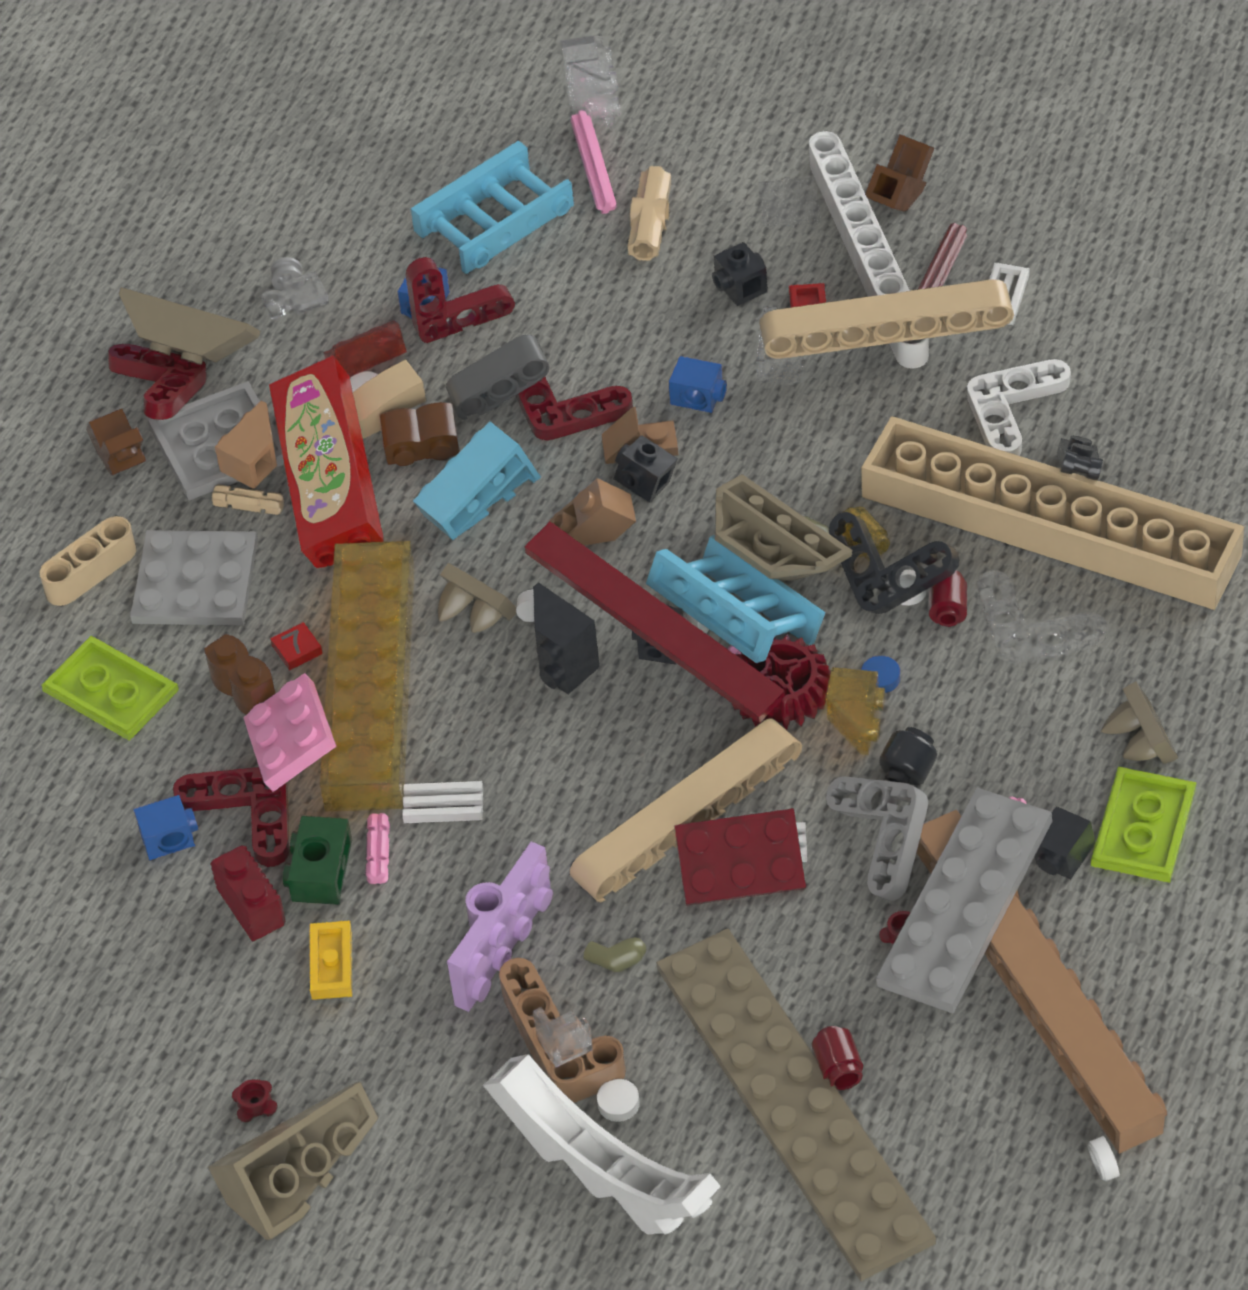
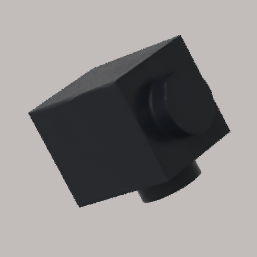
[1034,806,1096,879]

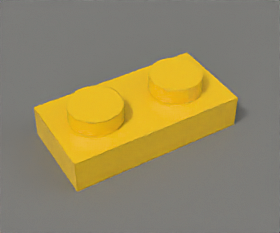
[310,920,353,1000]

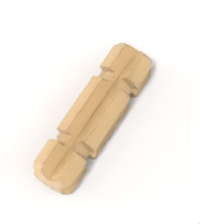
[212,485,284,515]

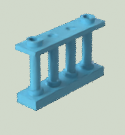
[411,140,574,274]
[646,535,825,663]

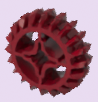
[731,634,831,730]

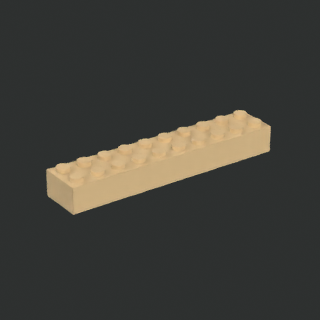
[861,416,1245,610]

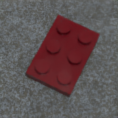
[674,808,806,906]

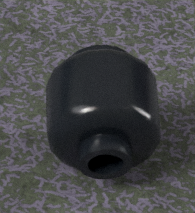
[879,727,938,785]

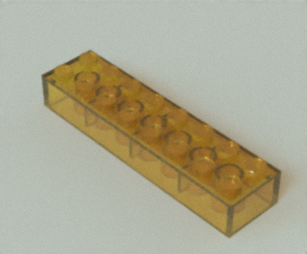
[320,541,415,812]

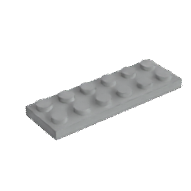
[876,787,1052,1014]

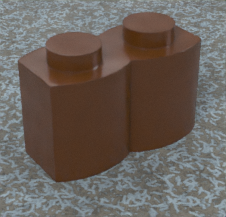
[380,402,460,466]
[204,634,276,715]

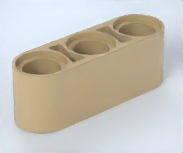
[40,516,136,606]

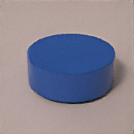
[861,656,900,694]

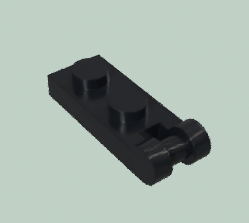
[1057,436,1103,481]

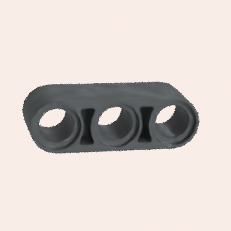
[446,334,550,420]

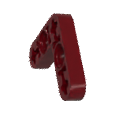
[405,257,515,343]
[108,344,206,420]
[515,377,633,441]
[172,767,290,867]

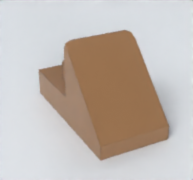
[601,407,679,464]

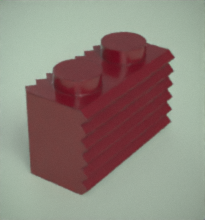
[210,845,286,942]

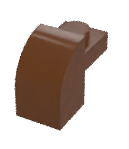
[865,134,935,211]
[86,408,146,476]

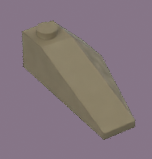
[208,1082,378,1240]

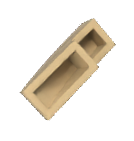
[353,359,426,439]

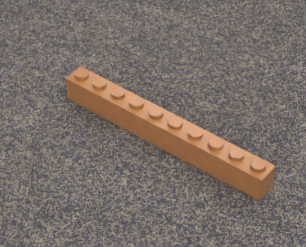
[916,809,1167,1154]

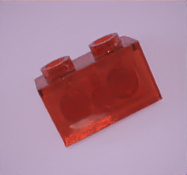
[323,320,407,377]

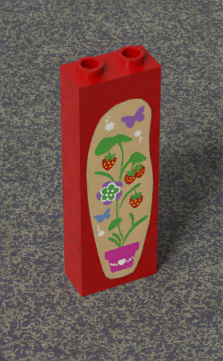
[269,356,384,568]

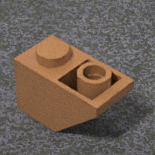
[215,401,277,489]
[549,478,636,545]

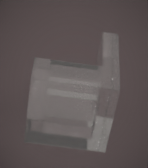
[533,1007,593,1068]

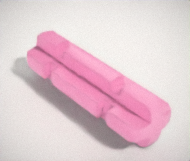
[366,813,390,884]

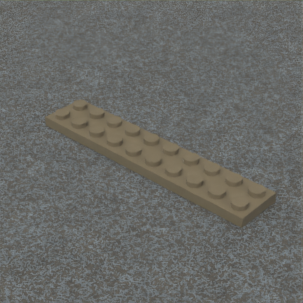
[656,928,936,1281]

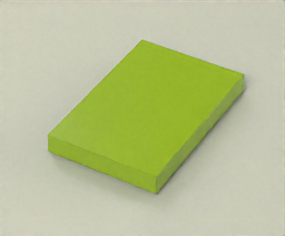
[41,636,179,741]
[1091,766,1197,883]

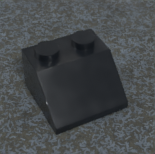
[533,582,600,695]

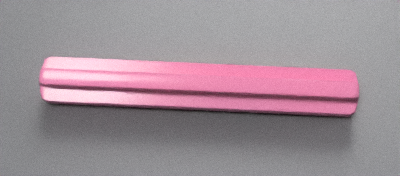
[571,110,616,214]

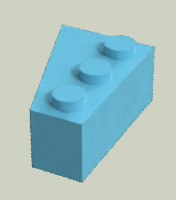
[413,421,541,540]

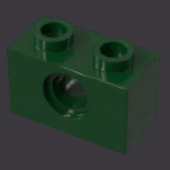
[283,816,352,905]

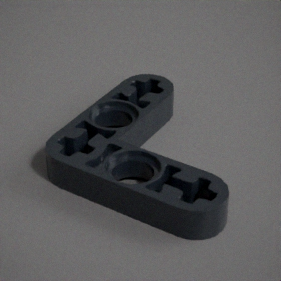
[829,512,960,614]

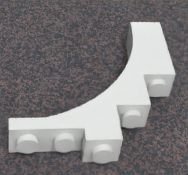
[483,1054,721,1235]

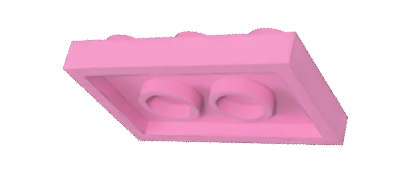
[243,673,336,792]

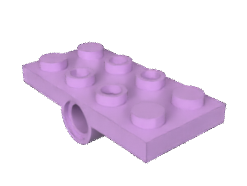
[447,841,553,1012]

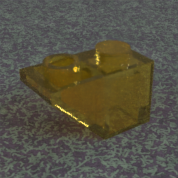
[826,667,885,755]

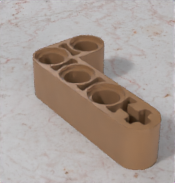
[499,958,626,1103]

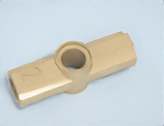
[628,166,671,261]

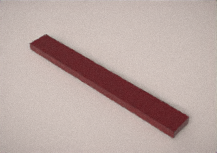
[524,521,785,723]

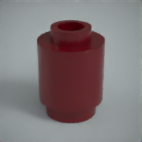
[929,570,967,627]
[811,1026,863,1090]

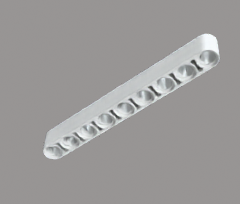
[809,131,929,369]

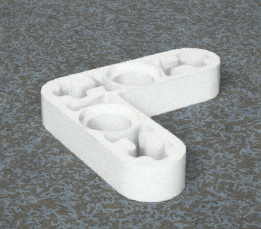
[967,359,1071,456]

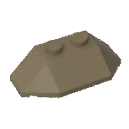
[119,287,261,365]
[715,474,853,581]

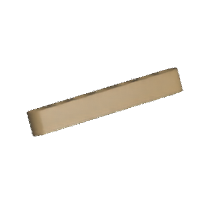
[759,280,1014,359]
[570,719,802,902]

